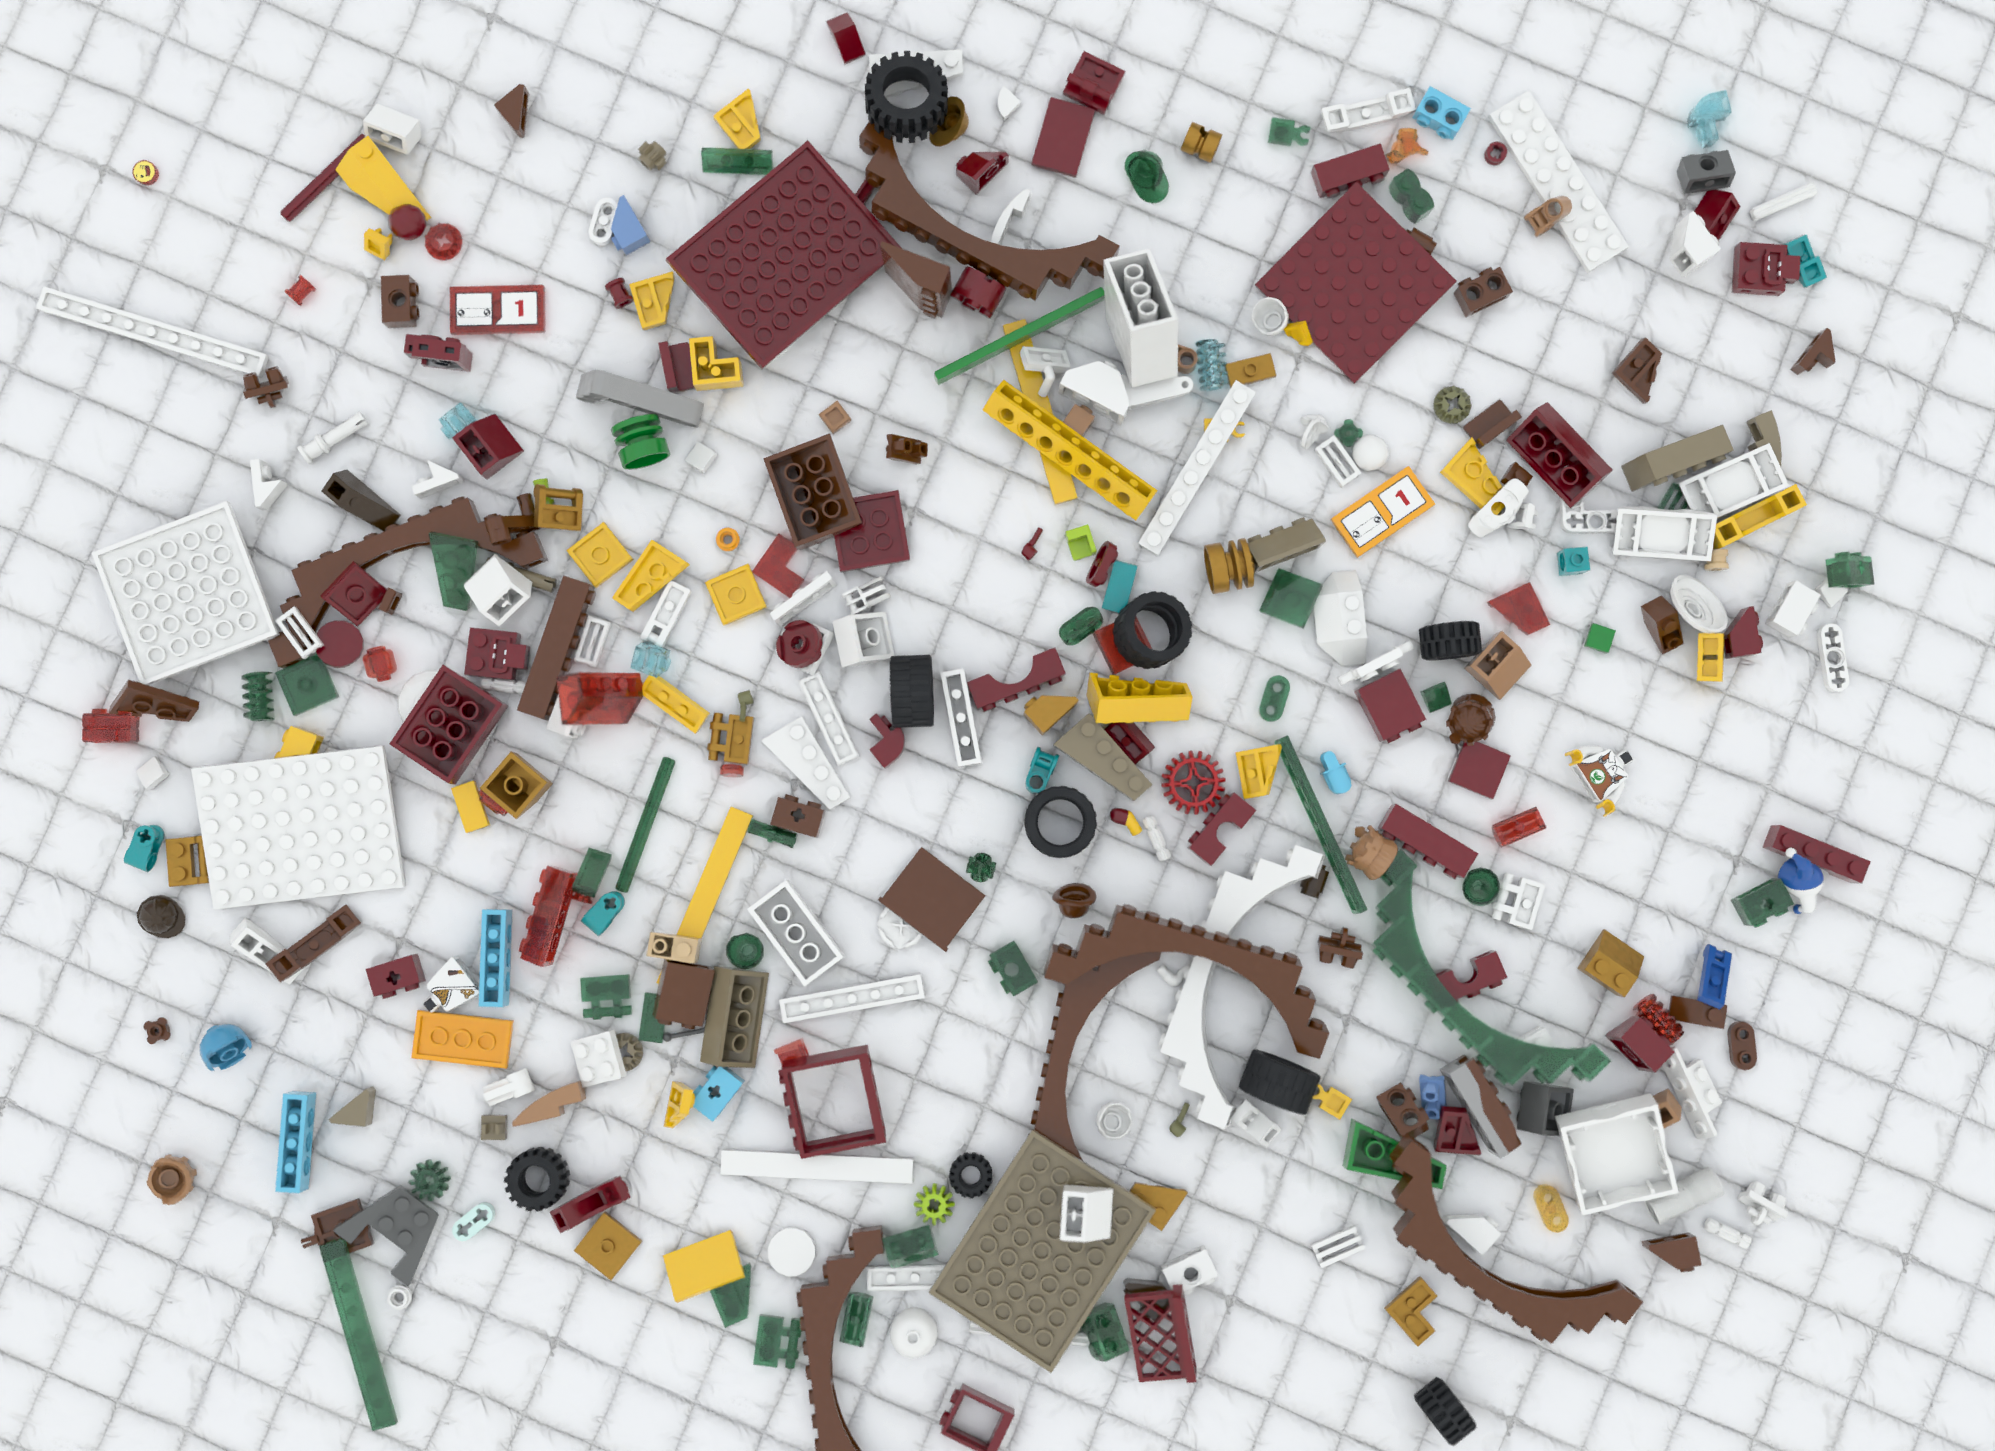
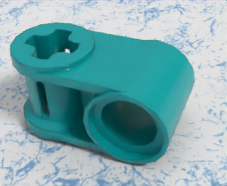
[1025,747,1060,794]
[124,825,165,872]
[581,891,625,936]

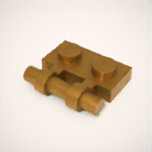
[707,713,754,764]

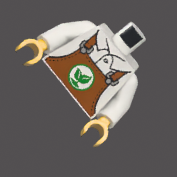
[1565,746,1633,817]

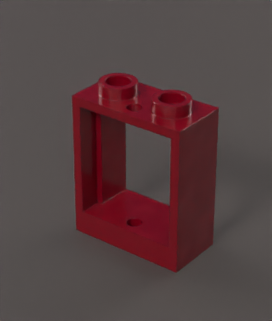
[939,1383,1015,1451]

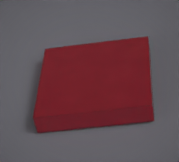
[320,561,387,627]
[1448,742,1511,800]

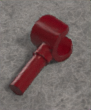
[1021,527,1043,561]

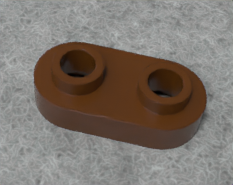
[1727,1021,1757,1070]

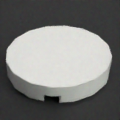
[878,907,923,949]
[768,1227,816,1276]

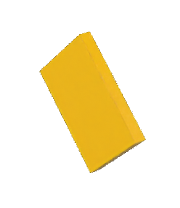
[663,1230,745,1303]

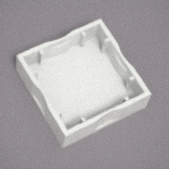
[1555,1093,1679,1215]

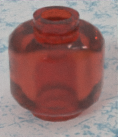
[363,646,397,682]

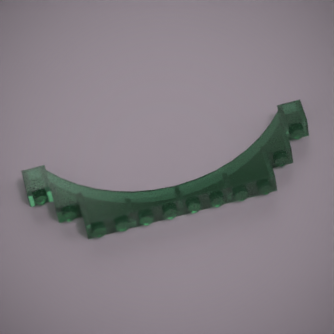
[1371,849,1611,1086]

